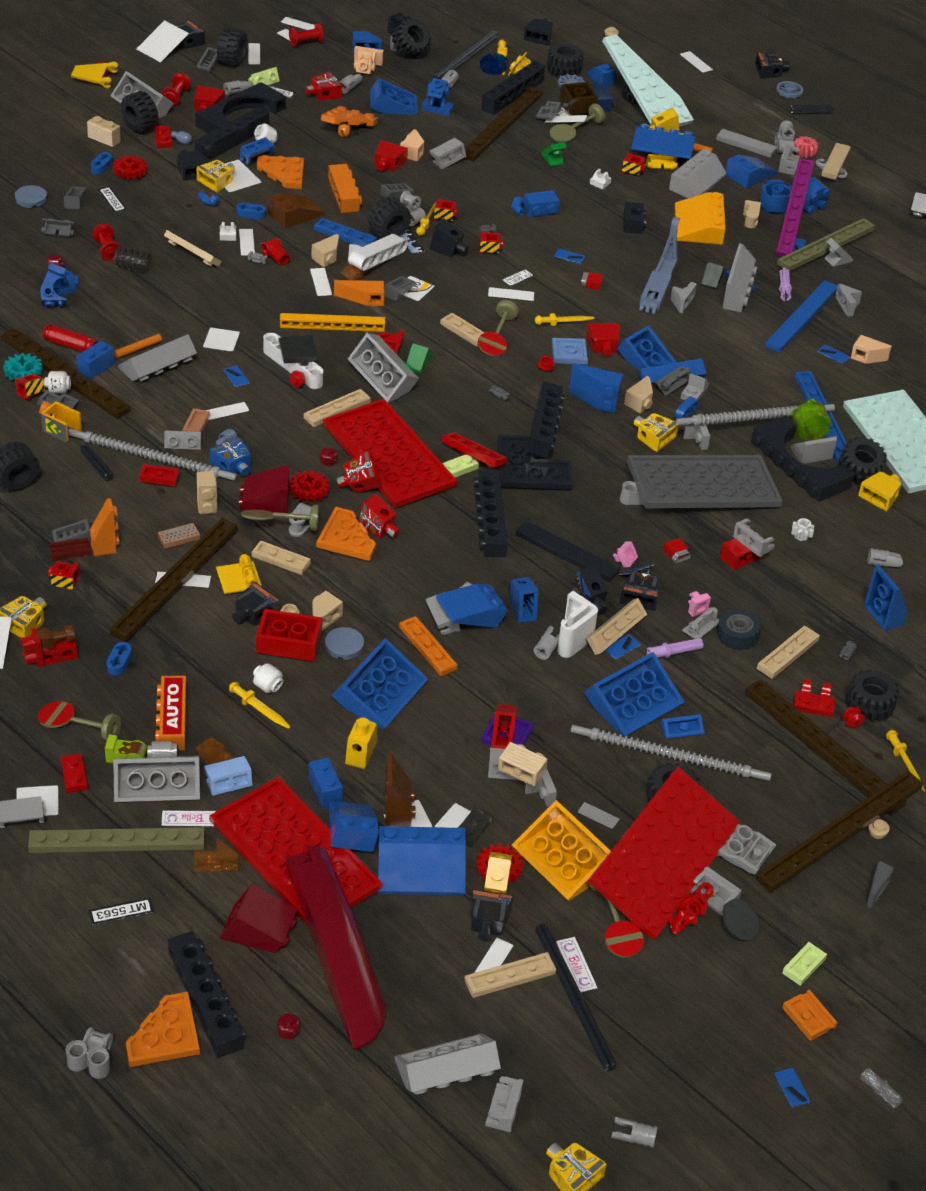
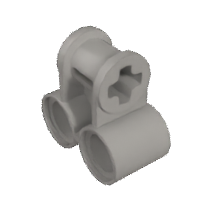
[775,120,795,153]
[400,191,426,226]
[66,1027,113,1079]

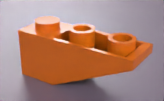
[334,280,384,306]
[90,498,119,556]

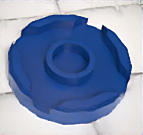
[54,271,79,295]

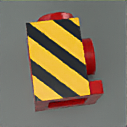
[622,153,646,175]
[434,199,458,221]
[480,232,503,254]
[15,373,45,400]
[48,561,80,590]

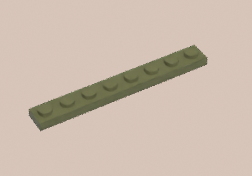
[777,218,875,271]
[28,827,204,853]

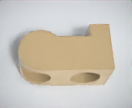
[743,200,761,228]

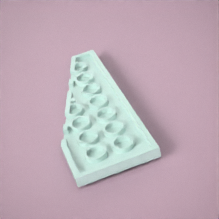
[603,35,694,127]

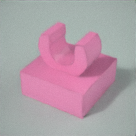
[613,541,638,567]
[688,591,711,617]

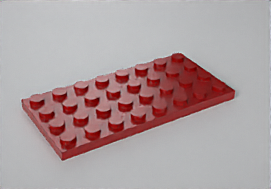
[323,399,457,508]
[587,766,741,940]
[209,777,383,927]

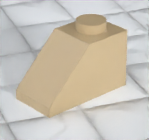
[312,234,339,267]
[624,376,653,414]
[312,591,343,631]

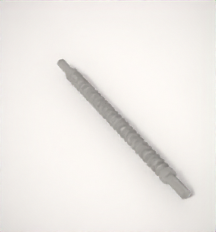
[676,404,835,426]
[68,428,237,481]
[571,725,772,781]

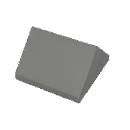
[790,437,837,464]

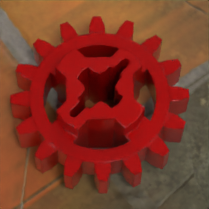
[113,155,147,180]
[290,470,329,503]
[476,843,523,885]

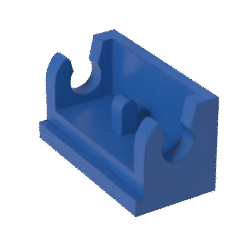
[240,137,275,165]

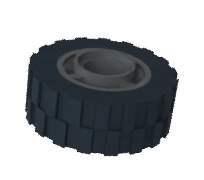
[717,609,761,649]

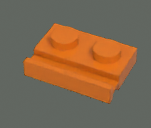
[782,990,838,1041]

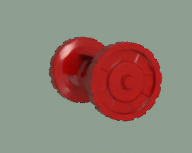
[289,23,324,47]
[161,73,191,106]
[92,224,122,261]

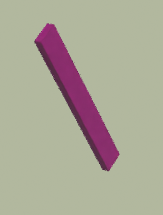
[776,158,814,257]

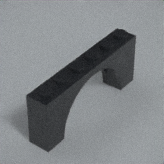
[195,82,286,133]
[751,415,854,502]

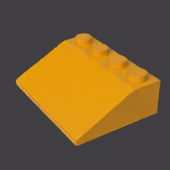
[675,192,725,244]
[511,800,610,901]

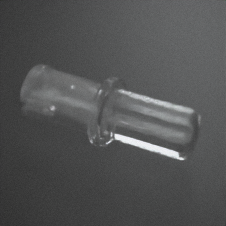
[860,1067,903,1108]

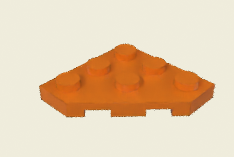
[321,106,379,126]
[257,155,304,189]
[316,507,376,561]
[126,992,200,1067]

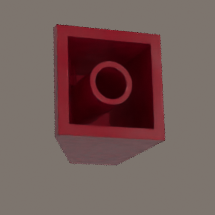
[239,465,289,513]
[219,883,297,953]

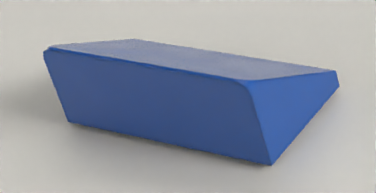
[660,714,705,739]

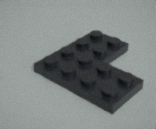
[497,435,573,489]

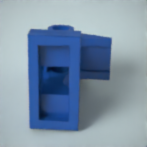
[421,78,454,116]
[40,263,67,308]

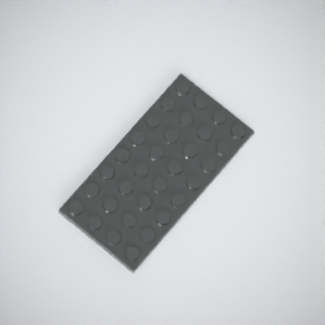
[626,455,783,509]

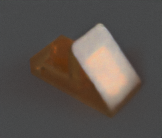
[194,838,238,872]

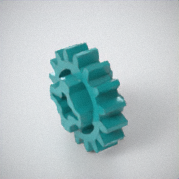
[4,353,43,382]

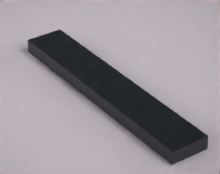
[515,521,620,582]

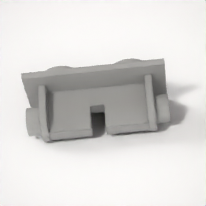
[164,430,202,450]
[682,607,719,639]

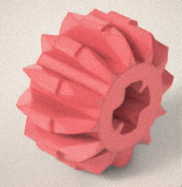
[793,136,818,159]

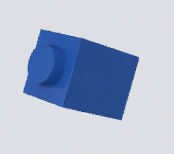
[352,31,382,53]
[587,64,616,87]

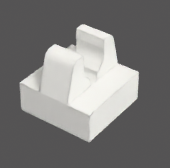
[590,169,611,189]
[220,222,236,241]

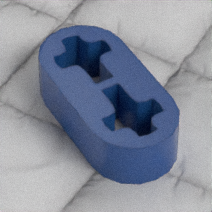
[90,152,112,174]
[236,203,266,220]
[675,396,699,419]
[106,642,132,676]

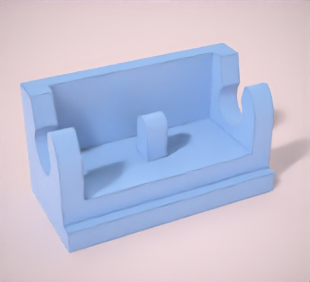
[204,756,253,796]

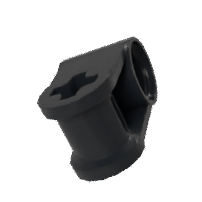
[387,12,411,34]

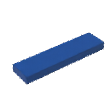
[314,218,378,247]
[639,358,707,385]

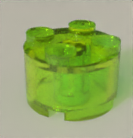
[792,399,832,441]

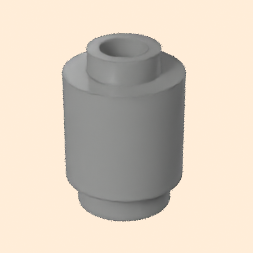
[147,741,177,757]

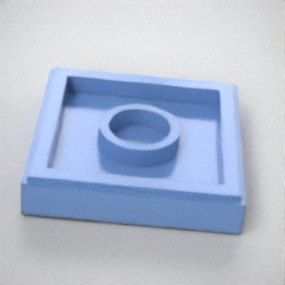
[552,338,588,364]

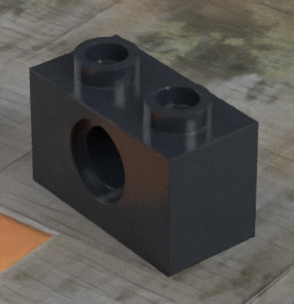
[623,202,647,234]

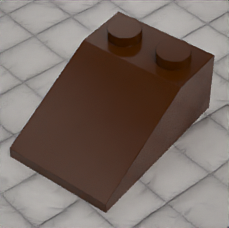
[268,193,325,229]
[385,753,416,827]

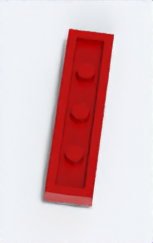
[442,432,507,468]

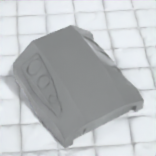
[717,824,776,874]

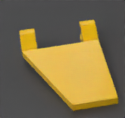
[71,62,118,88]

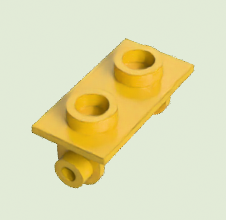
[508,53,531,75]
[646,153,678,170]

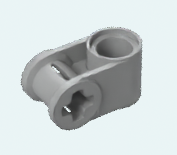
[620,481,644,505]
[289,503,311,537]

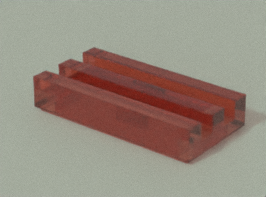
[49,538,91,560]

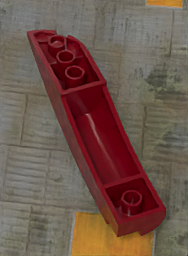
[286,845,386,1050]

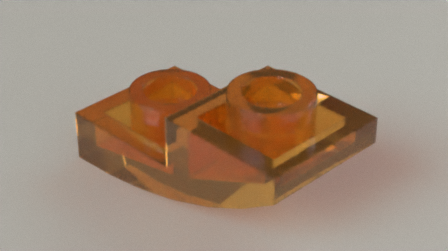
[341,264,373,280]
[196,737,235,765]

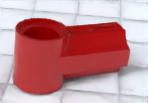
[261,238,290,266]

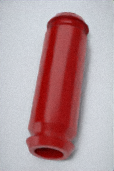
[42,324,98,352]

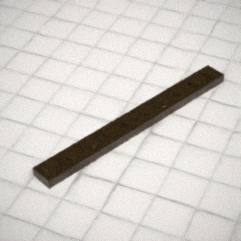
[464,86,543,162]
[1,328,131,419]
[110,518,237,642]
[745,679,907,815]
[756,771,923,893]

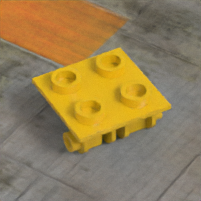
[216,554,262,594]

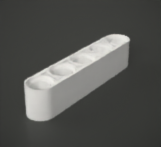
[348,234,408,271]
[263,333,323,389]

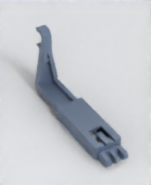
[639,217,680,315]

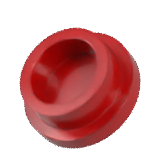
[538,356,555,371]
[290,370,305,388]

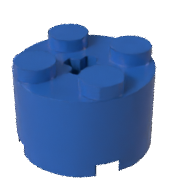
[803,177,831,214]
[759,180,792,214]

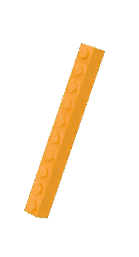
[280,313,385,332]

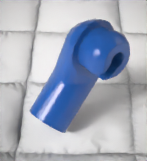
[198,191,219,206]
[511,197,525,216]

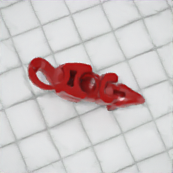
[668,882,714,935]

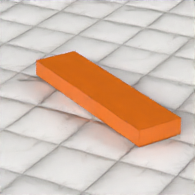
[399,616,458,676]

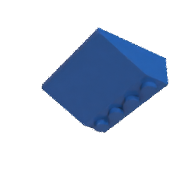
[631,124,696,159]
[331,638,428,729]
[584,652,684,737]
[378,826,466,895]

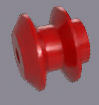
[842,707,865,728]

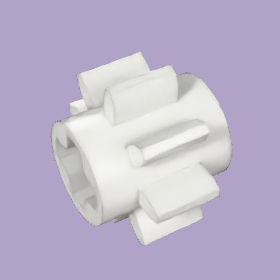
[791,518,814,541]

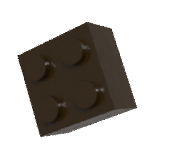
[560,82,598,115]

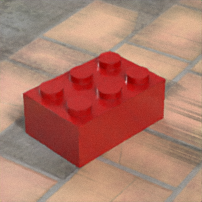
[256,609,322,661]

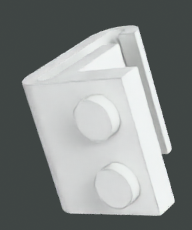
[557,591,598,658]

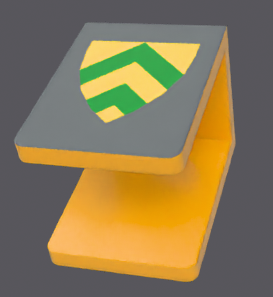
[41,401,82,443]

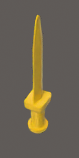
[497,40,507,75]
[416,202,436,236]
[535,313,595,326]
[229,682,290,728]
[886,730,925,792]

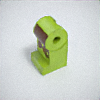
[105,734,147,763]

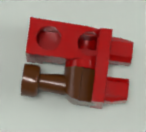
[21,624,78,668]

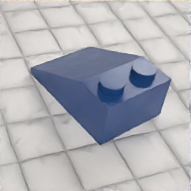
[370,78,418,115]
[726,154,778,188]
[617,325,677,370]
[569,363,623,414]
[864,565,908,631]
[436,584,508,628]
[329,800,379,852]

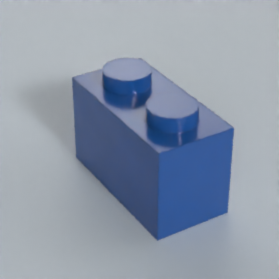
[523,190,560,217]
[76,341,115,379]
[308,757,343,809]

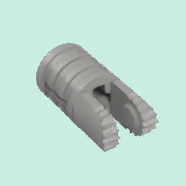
[441,70,459,88]
[339,74,362,94]
[223,80,253,96]
[867,548,903,567]
[534,626,560,660]
[611,1117,658,1148]

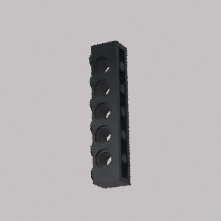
[481,61,545,115]
[527,381,565,458]
[473,469,508,557]
[167,931,246,1059]

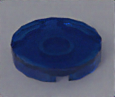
[480,53,508,75]

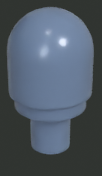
[171,131,192,145]
[216,429,237,446]

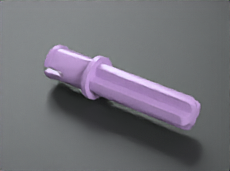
[779,267,792,301]
[647,638,704,658]

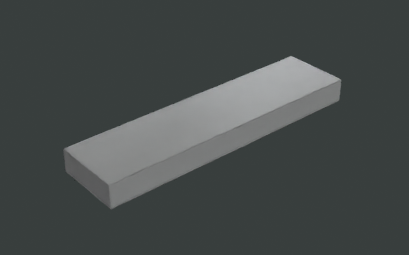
[716,129,777,158]

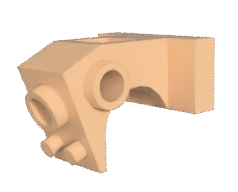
[354,46,384,74]

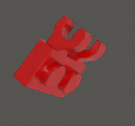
[794,679,835,718]

